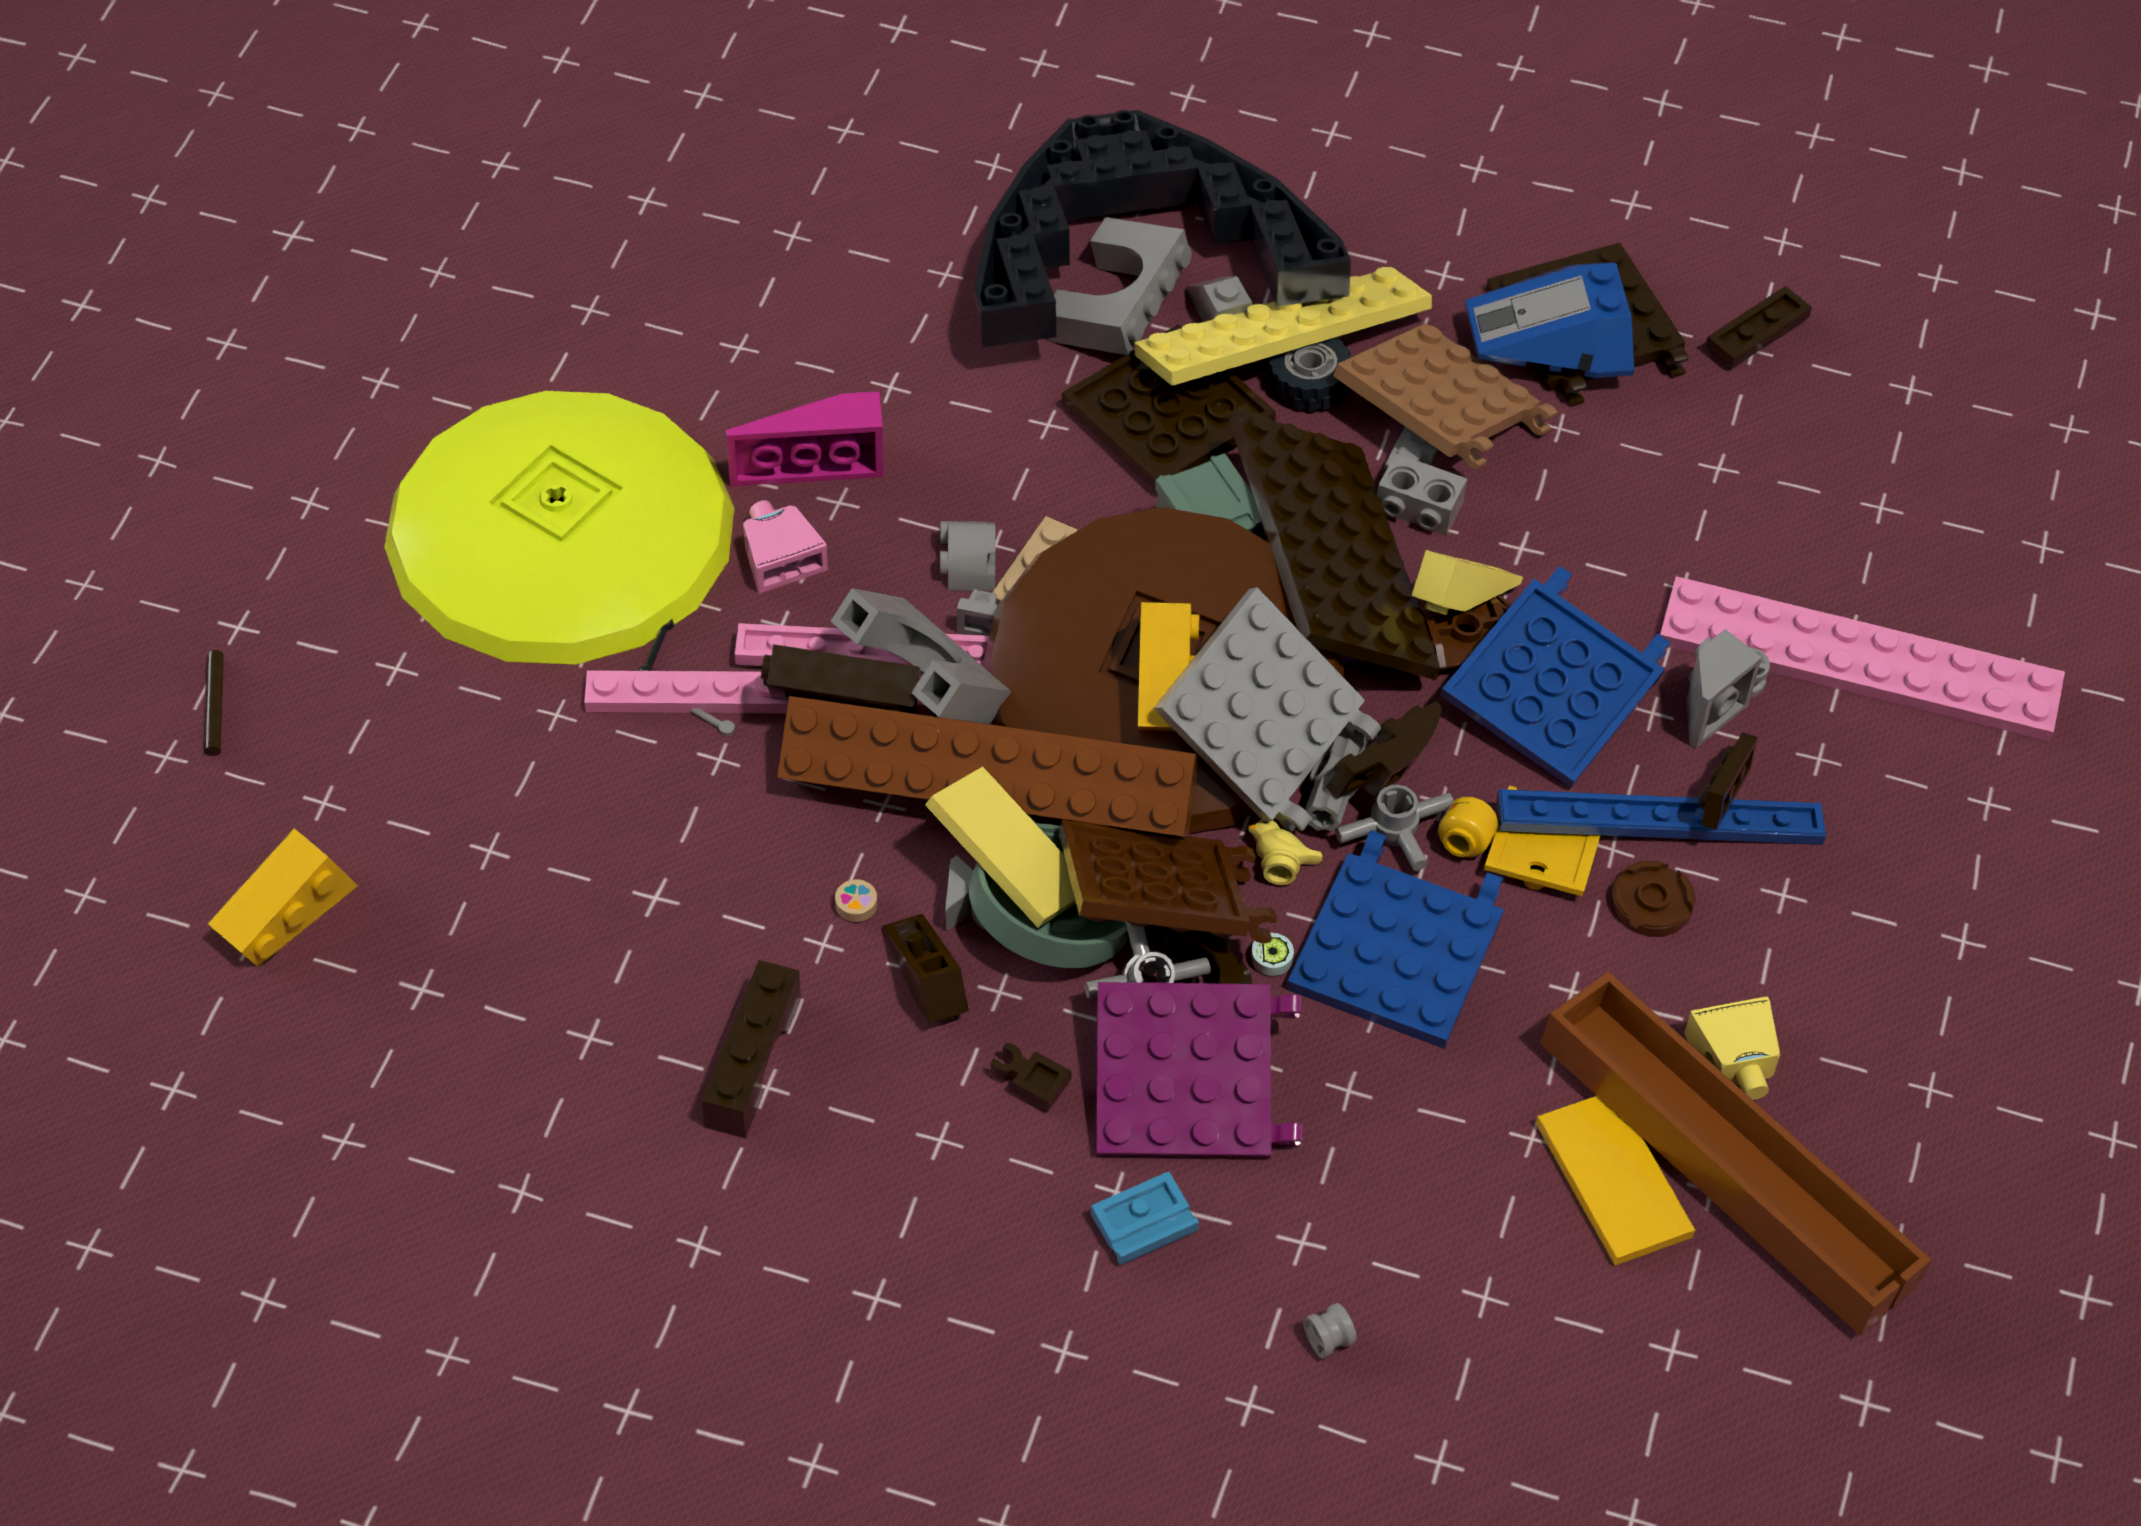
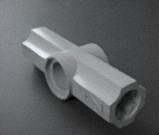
[1305,727,1368,831]

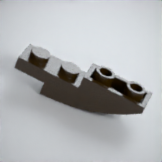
[1326,701,1442,799]

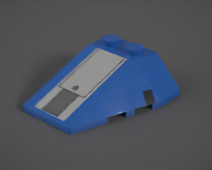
[1465,263,1634,378]

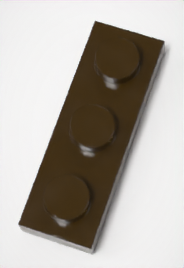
[1705,286,1812,368]
[1698,732,1758,830]

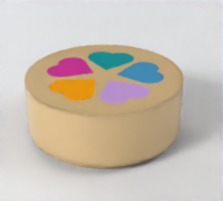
[835,879,877,922]

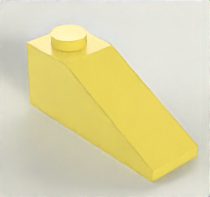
[1412,550,1523,615]

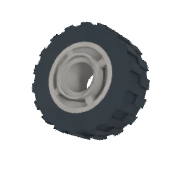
[1269,338,1351,411]

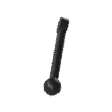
[638,619,674,671]

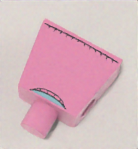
[743,500,828,594]

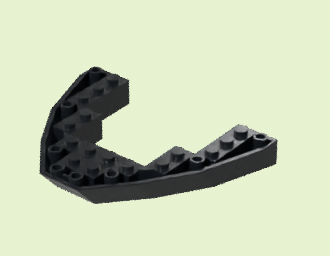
[974,110,1351,348]

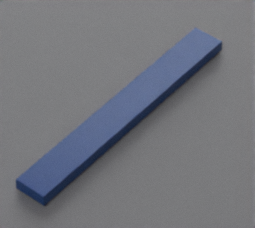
[1496,789,1826,845]

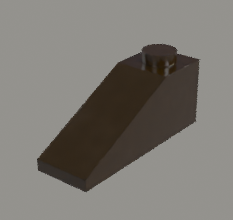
[883,914,969,1024]

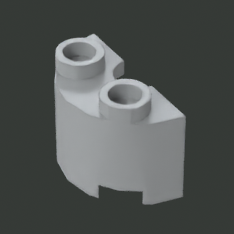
[940,521,995,591]

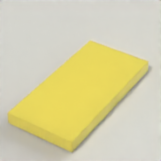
[925,767,1076,928]

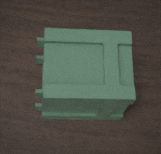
[1155,453,1265,540]

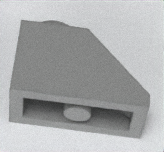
[1187,276,1252,322]

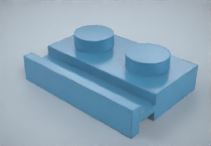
[1090,1171,1199,1265]

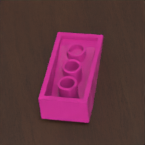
[726,392,884,486]

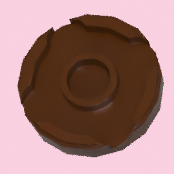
[1611,861,1695,937]

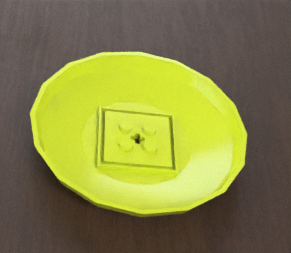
[385,391,735,665]

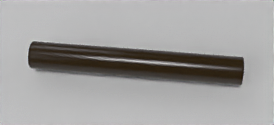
[204,650,224,756]

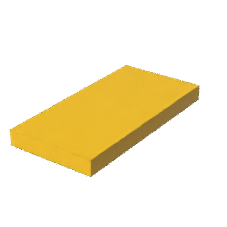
[1536,1096,1695,1266]

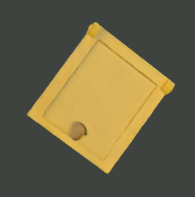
[1484,785,1601,897]

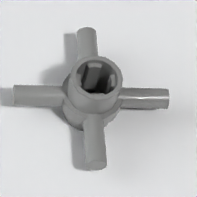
[1335,785,1454,871]
[1084,922,1210,998]

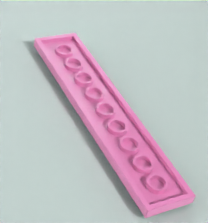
[1660,576,2065,742]

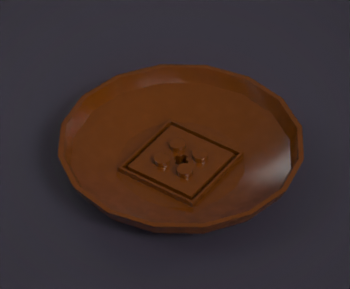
[982,507,1344,834]

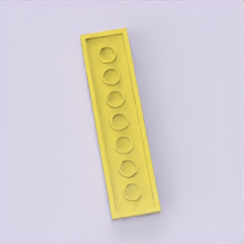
[1135,267,1432,386]

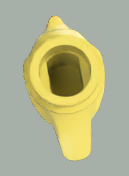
[1248,819,1322,885]

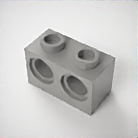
[1377,453,1467,536]

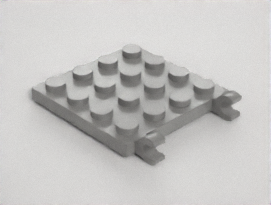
[1154,587,1381,832]

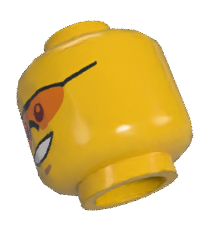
[1438,797,1498,858]

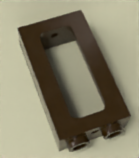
[761,644,921,714]

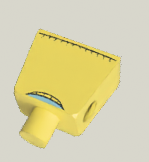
[1684,996,1780,1100]

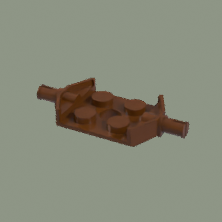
[1419,595,1511,680]

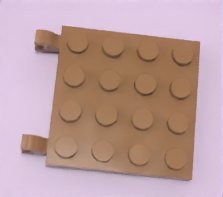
[1333,323,1558,469]

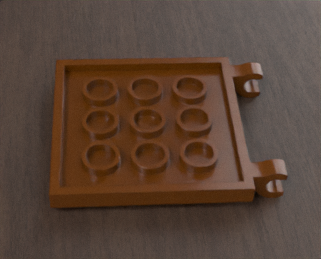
[1059,820,1277,943]

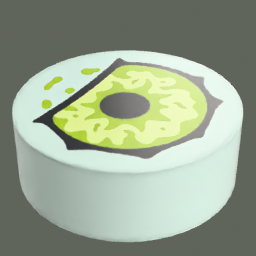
[1251,933,1294,976]

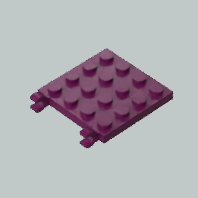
[1096,982,1303,1158]

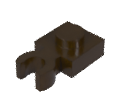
[991,1043,1072,1111]

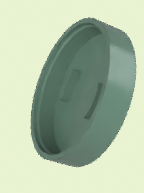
[969,823,1129,968]

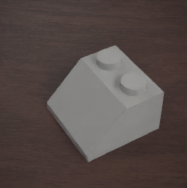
[1686,629,1762,749]

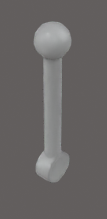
[689,709,735,737]

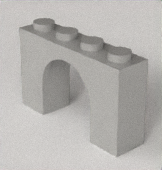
[1048,217,1191,355]
[831,588,1012,724]

